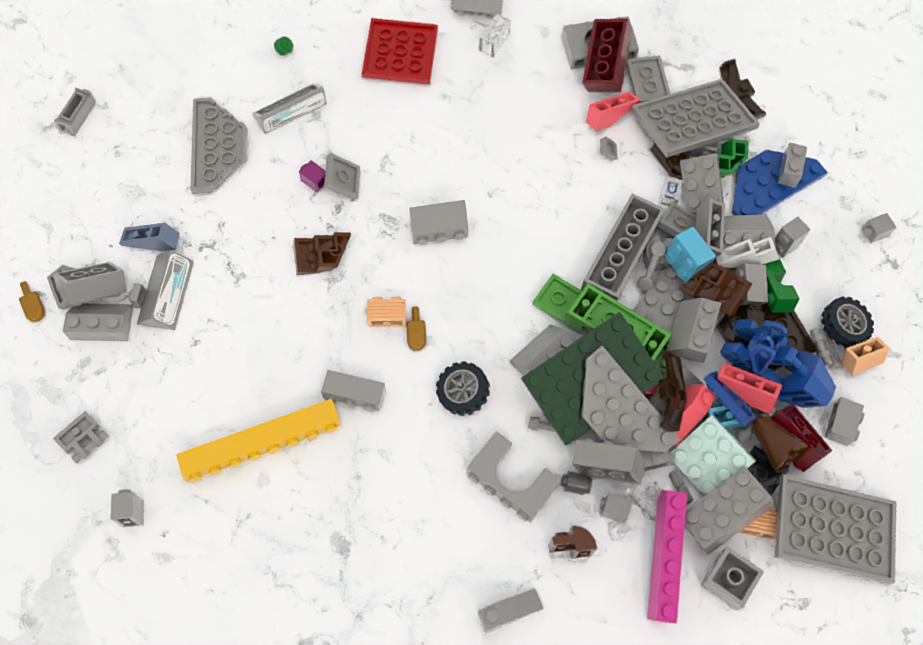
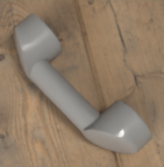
[637,241,666,292]

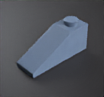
[119,223,180,251]

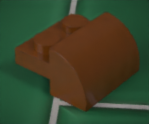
[548,526,597,559]

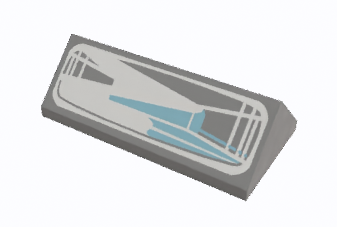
[252,83,327,134]
[137,250,194,330]

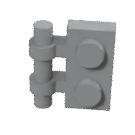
[810,328,843,369]
[53,411,109,464]

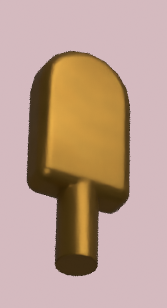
[19,281,45,322]
[406,306,426,351]

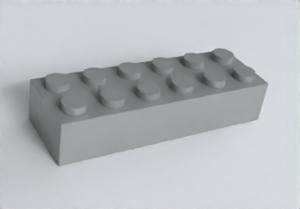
[581,193,665,301]

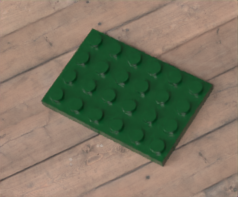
[520,312,665,446]

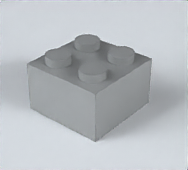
[701,546,765,610]

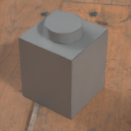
[861,213,897,243]
[599,492,633,524]

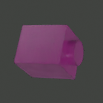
[299,160,325,193]

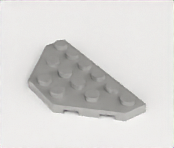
[191,98,247,194]
[581,346,680,452]

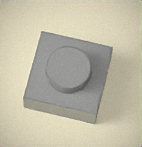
[600,136,617,161]
[128,283,146,309]

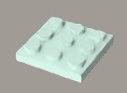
[670,415,756,496]

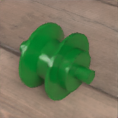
[274,36,293,56]

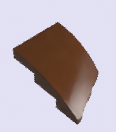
[293,232,351,275]
[679,262,752,318]

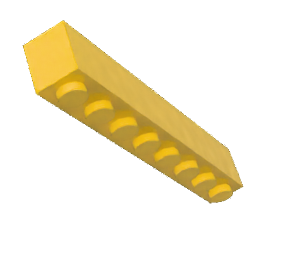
[176,399,341,482]

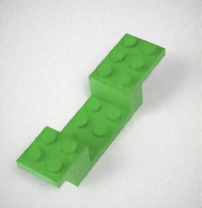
[532,273,681,376]

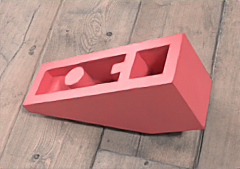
[586,91,641,131]
[717,363,782,414]
[674,384,716,446]

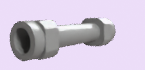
[735,407,778,445]
[528,416,555,432]

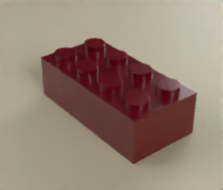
[582,18,633,93]

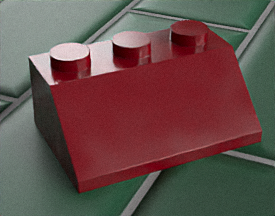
[771,404,833,472]

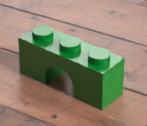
[761,259,800,313]

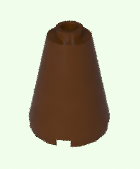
[752,416,808,473]

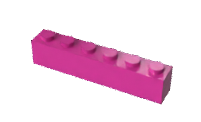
[647,490,687,624]

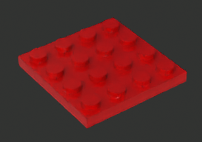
[361,18,438,85]

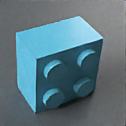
[664,227,716,284]

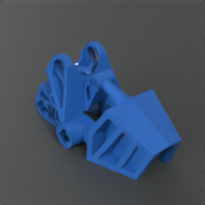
[720,319,836,408]

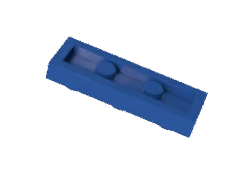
[703,371,757,426]

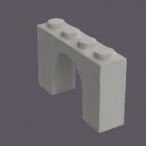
[561,16,639,69]
[466,431,561,522]

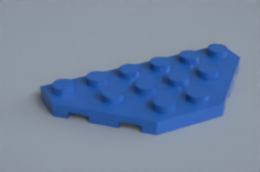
[731,150,828,216]

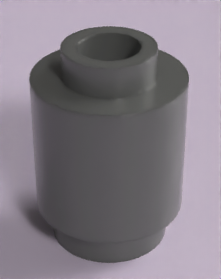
[561,471,592,495]

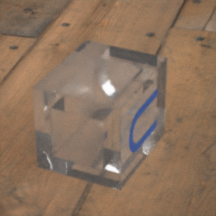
[658,176,683,206]

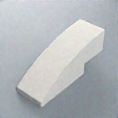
[716,237,779,268]

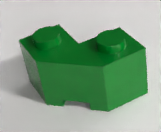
[718,139,749,178]

